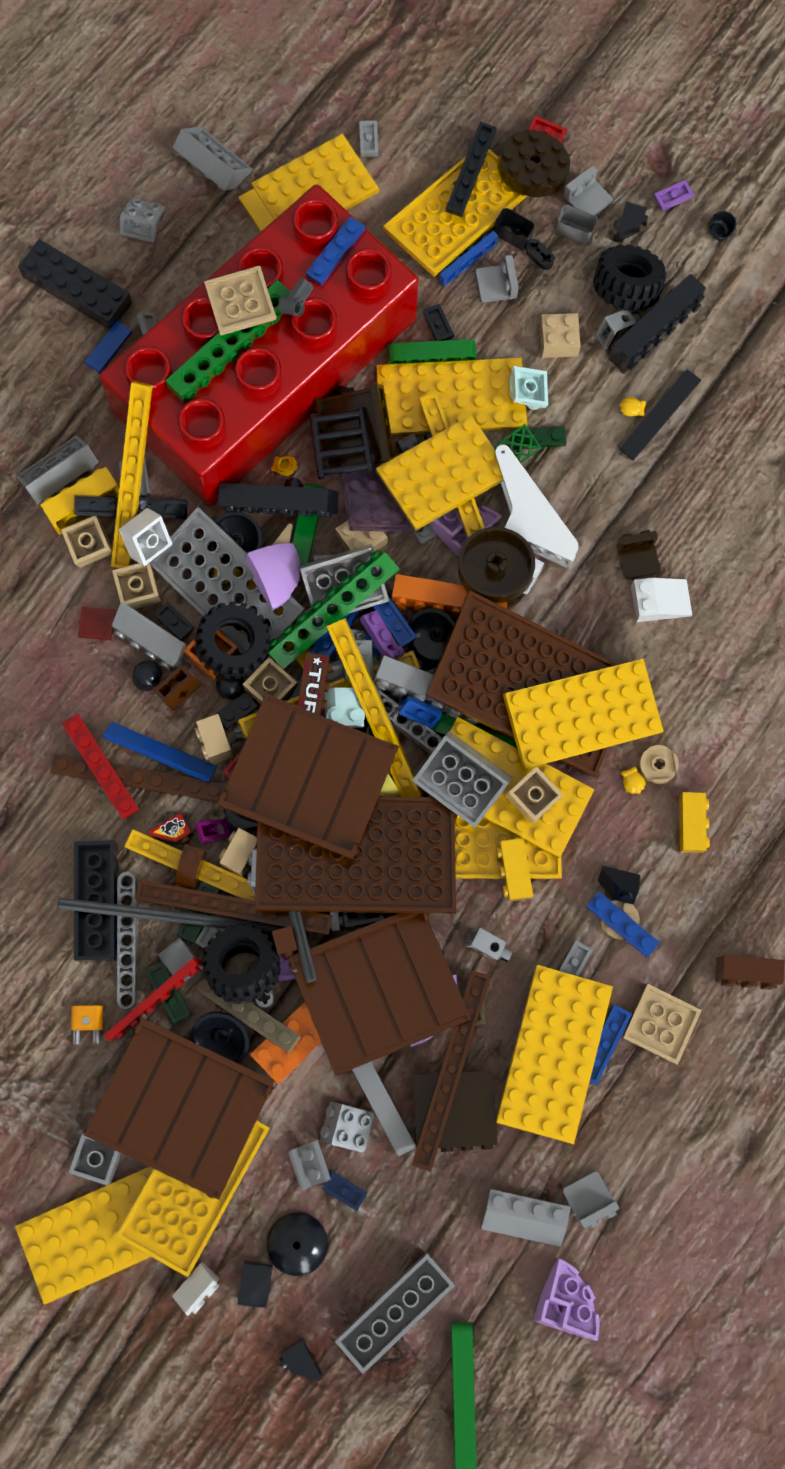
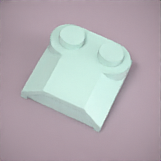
[509,366,548,410]
[324,688,365,728]

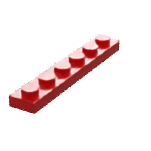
[61,713,140,820]
[104,957,202,1042]

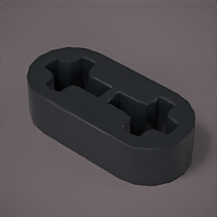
[525,239,555,270]

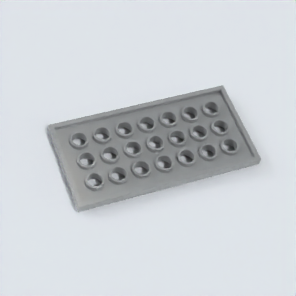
[150,507,306,654]

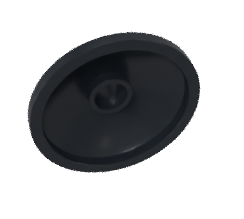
[208,511,263,568]
[408,608,455,664]
[190,1012,250,1063]
[267,1212,328,1276]

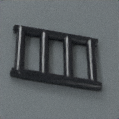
[310,406,373,480]

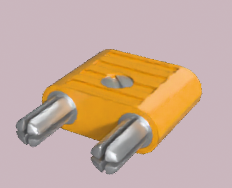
[71,1006,103,1045]

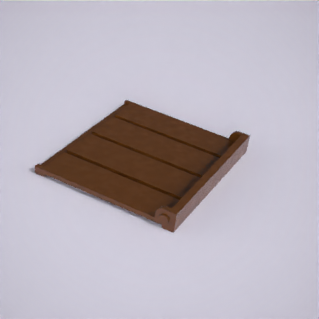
[217,694,399,860]
[288,913,471,1077]
[84,1018,275,1200]

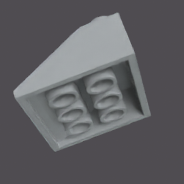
[299,544,389,623]
[412,731,513,828]

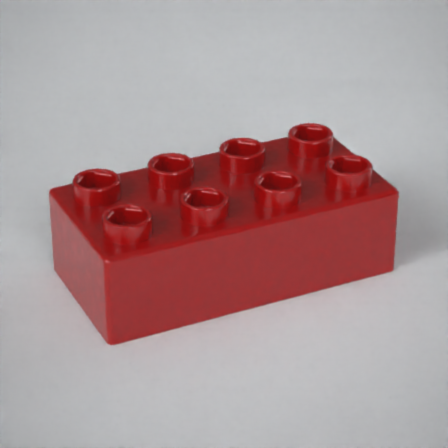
[100,184,419,507]

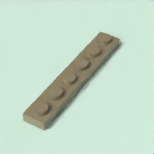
[195,976,301,1054]

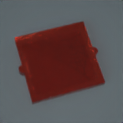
[78,607,115,641]

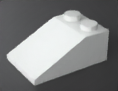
[631,578,692,622]

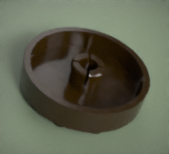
[497,130,570,197]
[457,527,535,603]

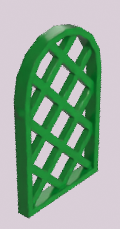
[494,424,542,463]

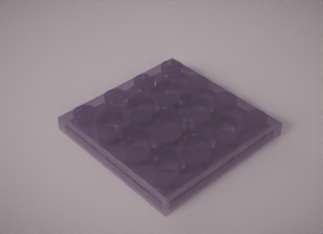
[341,463,424,532]

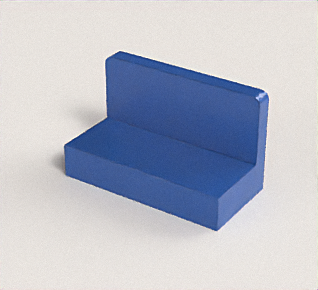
[398,695,442,728]

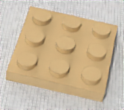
[204,266,277,336]
[622,984,702,1065]

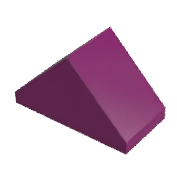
[195,818,231,846]

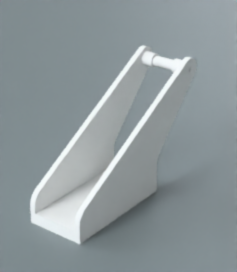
[495,445,578,570]

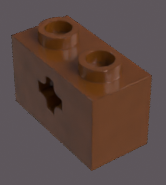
[153,665,201,711]
[272,926,299,960]

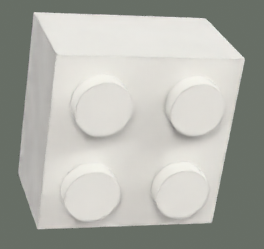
[119,508,172,566]

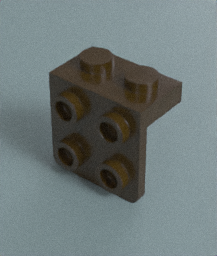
[616,530,661,579]

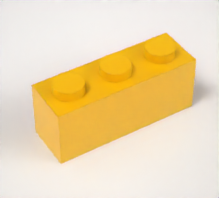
[679,792,710,853]
[496,838,533,902]

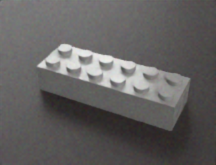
[372,655,480,726]
[335,1251,455,1374]

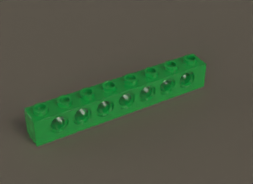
[165,280,291,404]
[268,548,400,669]

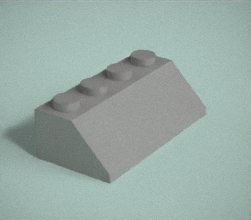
[173,126,253,191]
[16,435,99,505]
[112,602,186,671]
[481,1188,571,1247]

